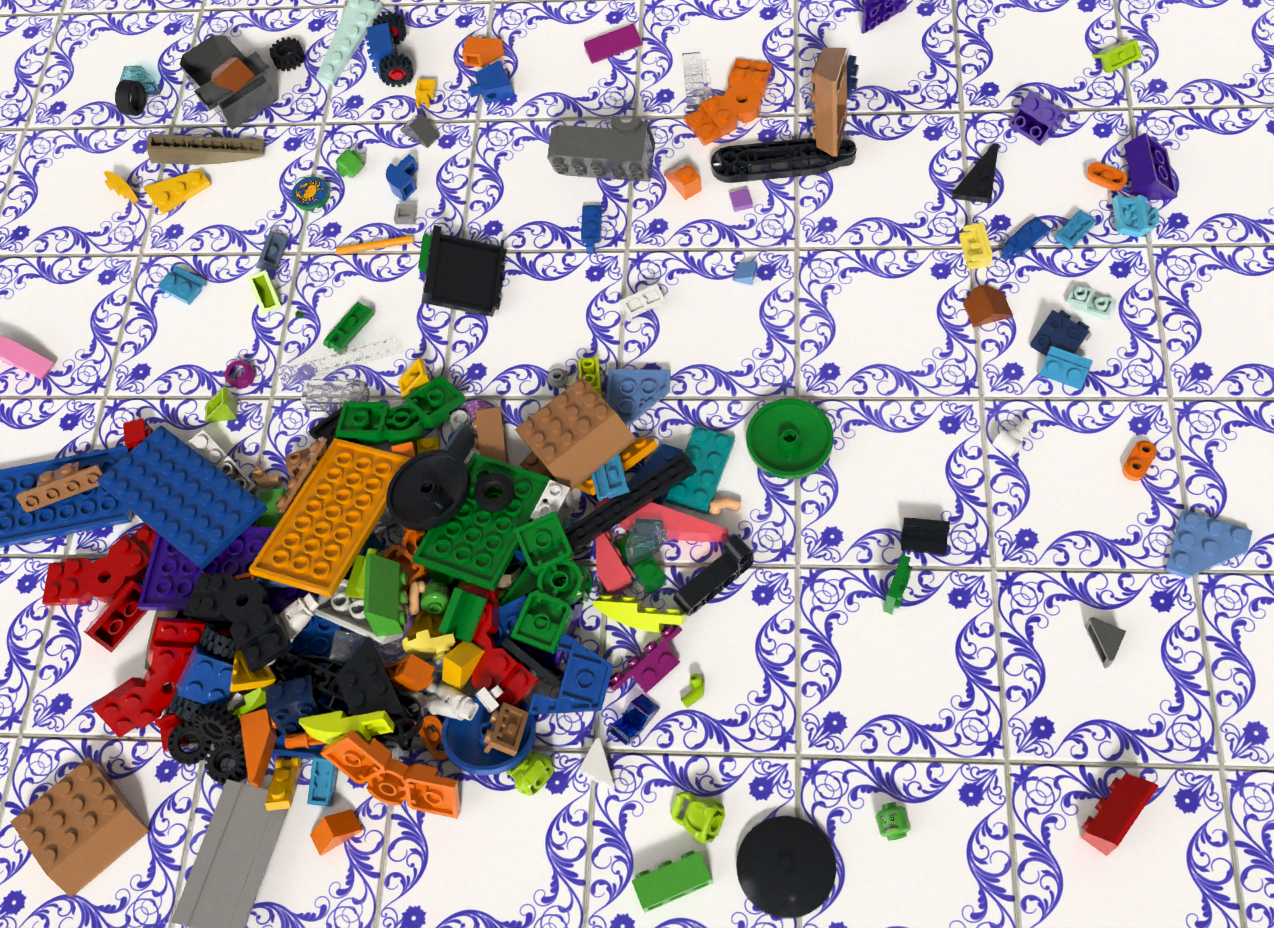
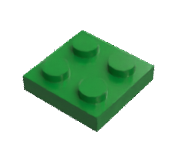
[883,555,913,614]

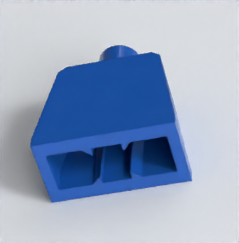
[467,60,514,103]

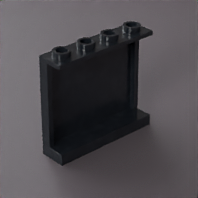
[421,225,507,317]

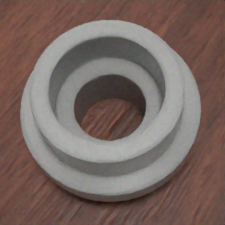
[547,368,568,388]

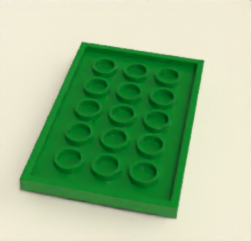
[412,453,553,591]

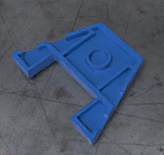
[528,634,613,715]

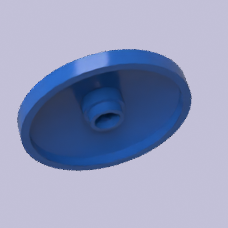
[441,694,537,775]

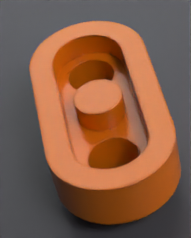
[1086,162,1127,191]
[1122,440,1157,481]
[419,715,448,760]

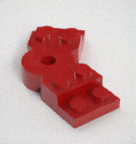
[42,524,157,606]
[450,585,540,708]
[91,617,206,738]

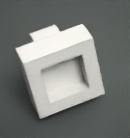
[475,685,503,713]

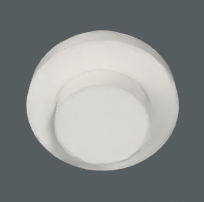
[450,410,471,430]

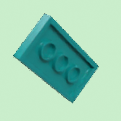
[666,426,735,515]

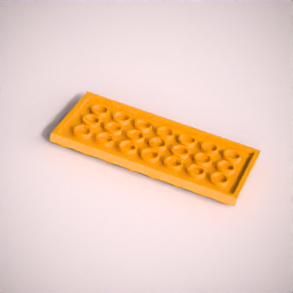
[249,438,411,598]

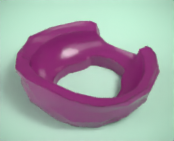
[224,359,256,389]

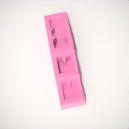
[0,335,54,381]

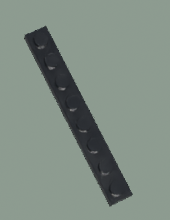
[564,452,697,552]

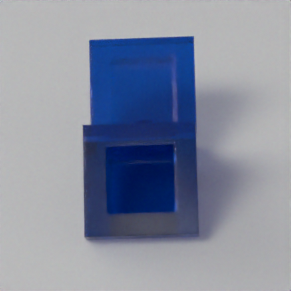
[608,694,660,745]

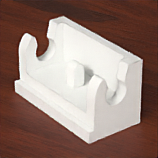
[620,284,666,322]

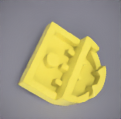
[402,630,455,661]

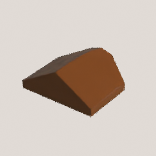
[211,57,255,92]
[963,285,1013,328]

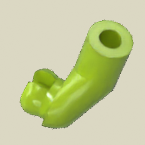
[680,673,705,708]

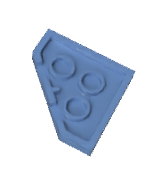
[606,369,671,427]
[1165,509,1253,579]

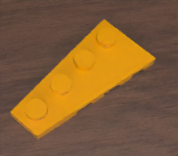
[576,436,658,496]

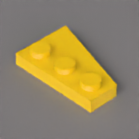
[143,169,211,215]

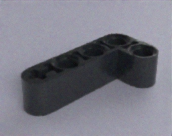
[673,535,754,616]

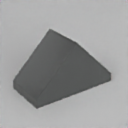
[400,113,440,149]
[1085,617,1126,669]

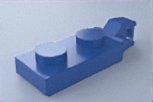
[581,205,603,254]
[1000,217,1051,261]

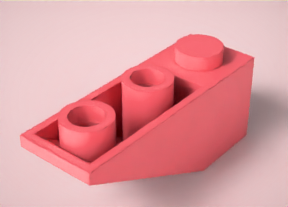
[596,531,634,596]

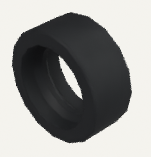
[115,79,146,116]

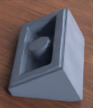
[256,230,288,271]
[444,422,477,462]

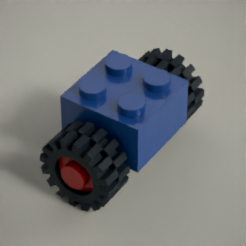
[365,11,414,87]
[169,624,239,722]

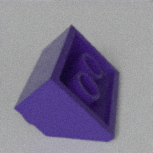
[1124,133,1178,201]

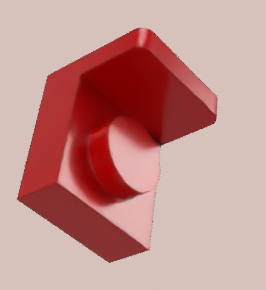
[155,713,189,752]

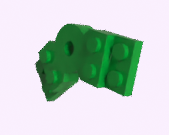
[335,374,466,445]
[511,511,585,654]

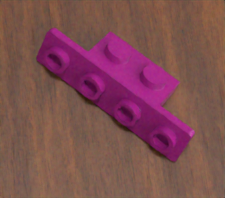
[608,625,683,693]

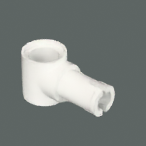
[992,418,1033,458]

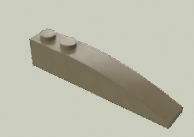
[147,134,264,165]

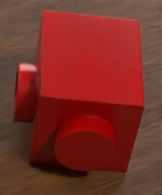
[123,418,153,450]

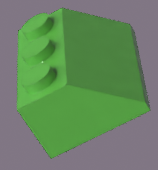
[364,553,408,637]

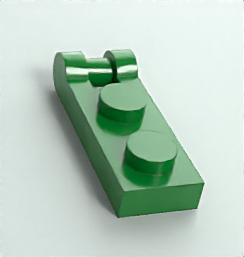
[323,301,375,355]

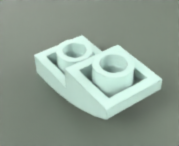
[1067,284,1116,320]

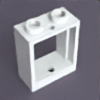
[530,480,573,527]

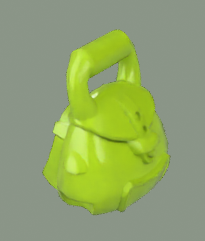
[505,751,555,796]
[670,791,726,844]

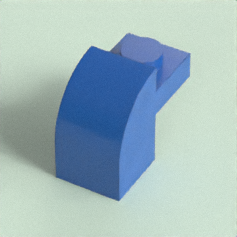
[386,154,419,201]

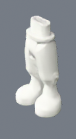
[267,592,320,666]
[402,674,479,721]

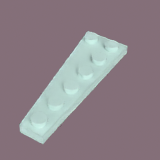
[316,0,383,85]

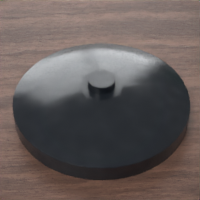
[386,449,471,531]
[736,816,836,919]

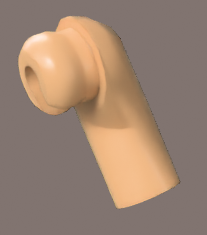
[252,467,281,488]
[709,496,741,515]
[408,580,426,615]

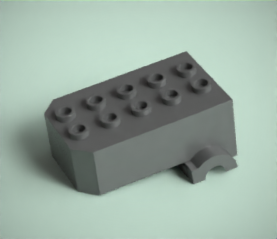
[180,35,277,130]
[547,115,655,182]

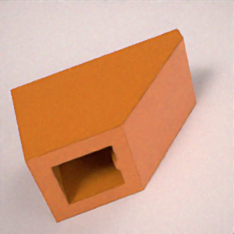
[462,37,505,67]

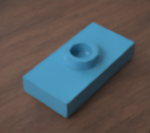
[1054,210,1097,250]
[307,756,337,807]

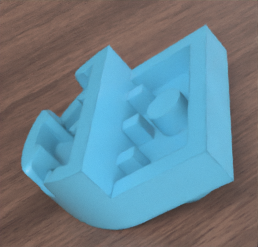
[1112,195,1159,237]

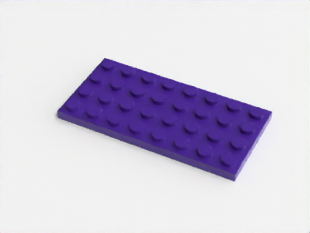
[137,527,313,613]

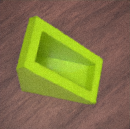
[247,270,282,313]
[205,386,238,423]

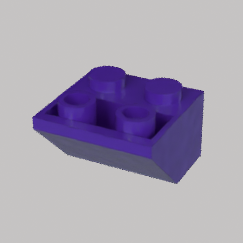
[1008,91,1069,146]

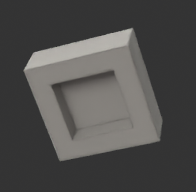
[394,204,417,224]

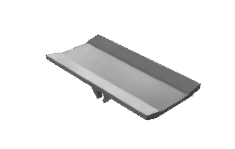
[171,779,289,928]

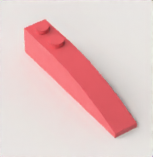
[595,497,729,542]

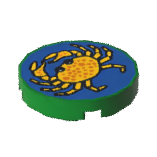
[292,177,330,211]

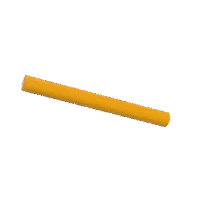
[336,235,414,255]

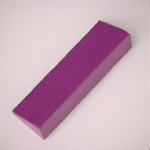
[584,24,642,64]

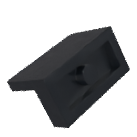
[901,517,950,555]

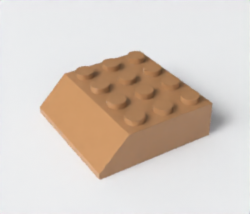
[811,48,847,157]
[515,377,636,492]
[10,757,150,898]

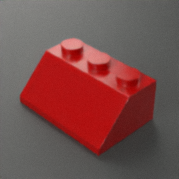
[83,580,148,653]
[1081,773,1158,856]

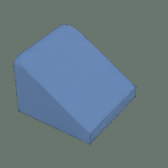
[733,261,758,285]

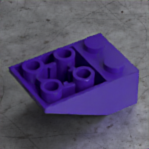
[861,0,907,34]

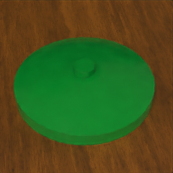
[746,398,834,479]

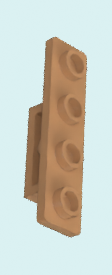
[275,437,327,514]
[16,462,103,512]

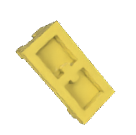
[959,222,993,270]

